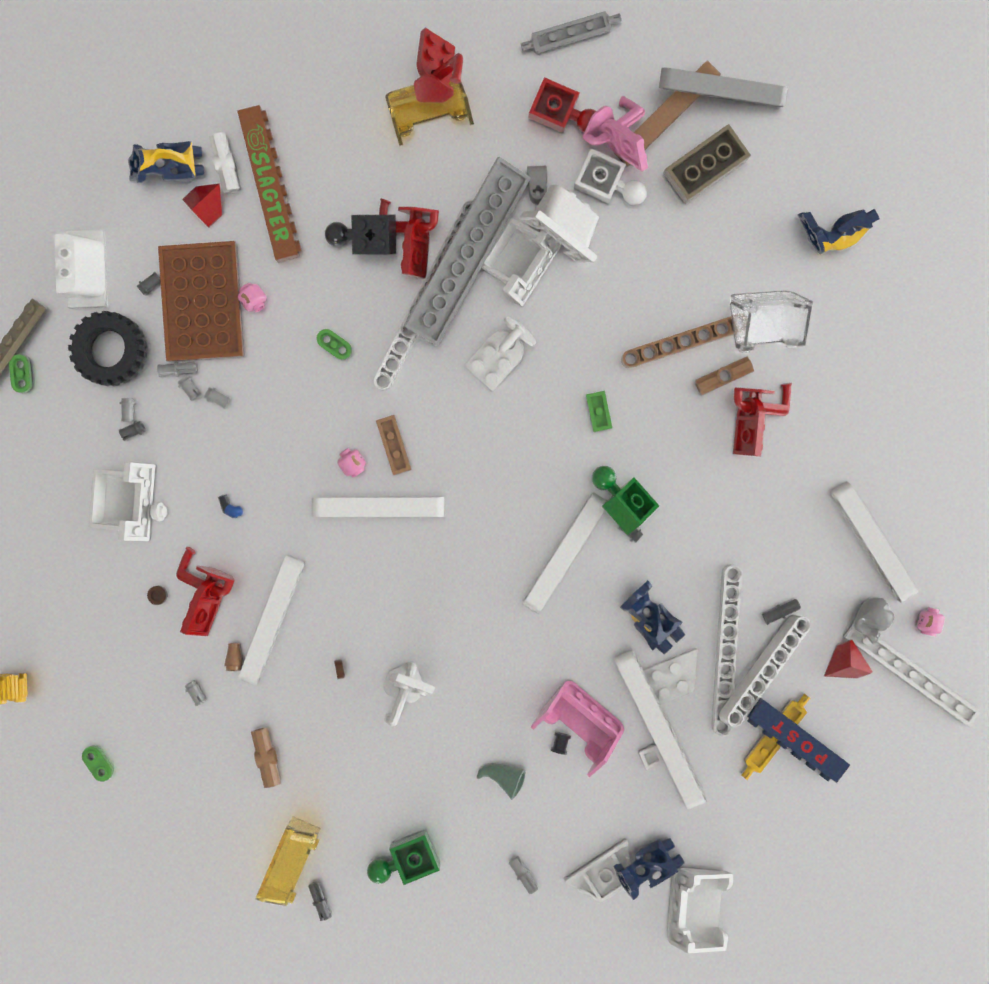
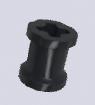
[550,731,571,755]

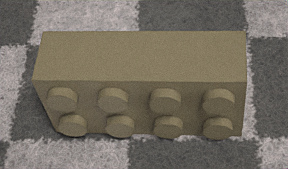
[663,124,751,204]

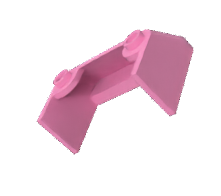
[531,681,624,777]

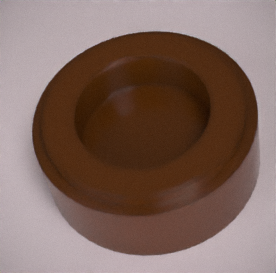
[147,586,168,605]
[334,659,345,679]

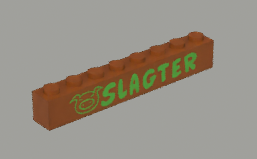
[237,105,302,263]

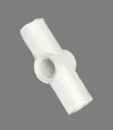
[209,132,240,193]

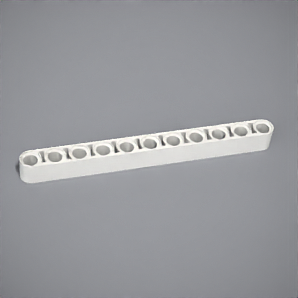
[374,201,473,390]

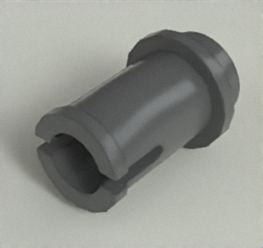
[137,272,160,295]
[119,421,145,441]
[618,527,643,542]

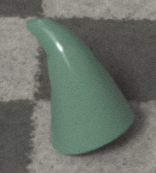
[477,764,526,800]

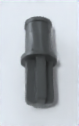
[762,599,801,625]
[308,881,332,921]

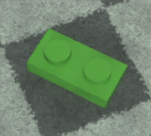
[586,391,612,432]

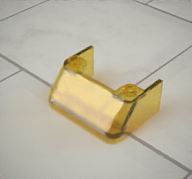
[385,81,474,146]
[255,816,321,906]

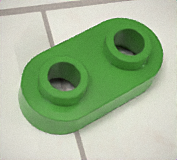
[317,329,352,360]
[9,354,32,393]
[82,745,114,782]

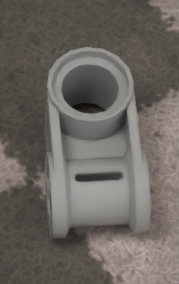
[527,165,547,204]

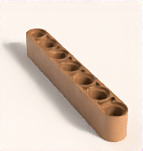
[614,60,721,167]
[621,313,750,368]

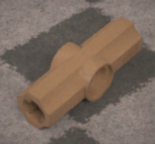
[694,356,754,396]
[251,727,281,788]

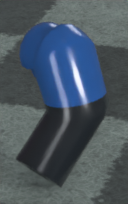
[218,494,243,518]

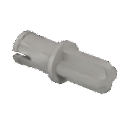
[157,362,197,377]
[509,856,538,894]

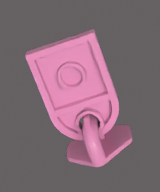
[583,96,648,172]

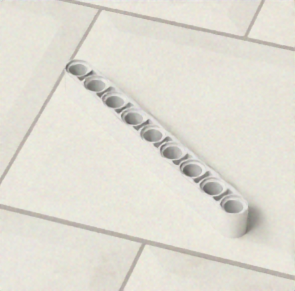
[711,565,742,737]
[615,650,707,809]

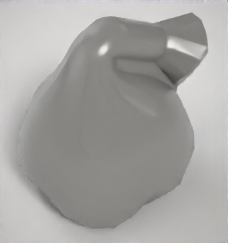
[854,597,894,644]

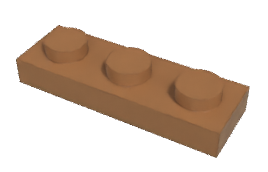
[376,415,412,475]

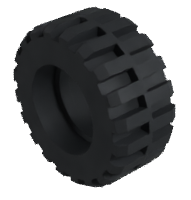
[68,311,147,386]

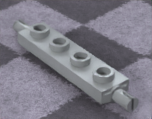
[520,11,622,54]

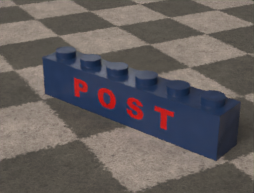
[747,698,850,783]

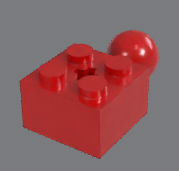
[528,77,596,133]

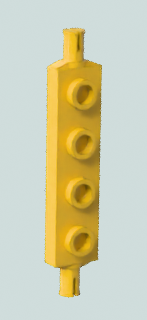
[741,694,811,780]

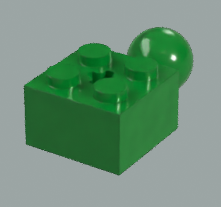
[592,466,659,535]
[367,830,440,885]

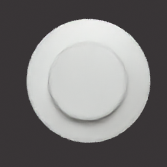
[150,502,167,521]

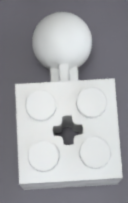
[574,149,647,205]

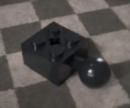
[325,214,396,255]

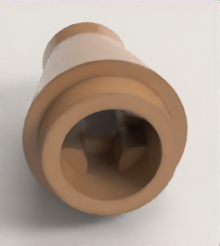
[224,643,243,671]

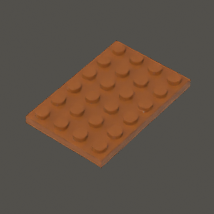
[158,241,244,362]

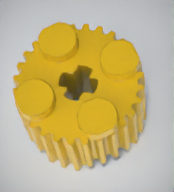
[0,673,28,704]

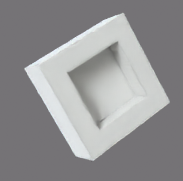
[638,744,664,770]

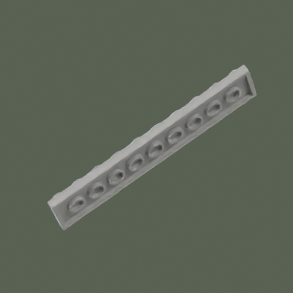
[403,157,531,346]

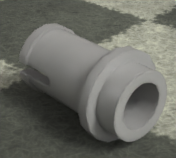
[178,376,201,401]
[204,387,230,409]
[120,398,135,422]
[185,680,207,706]

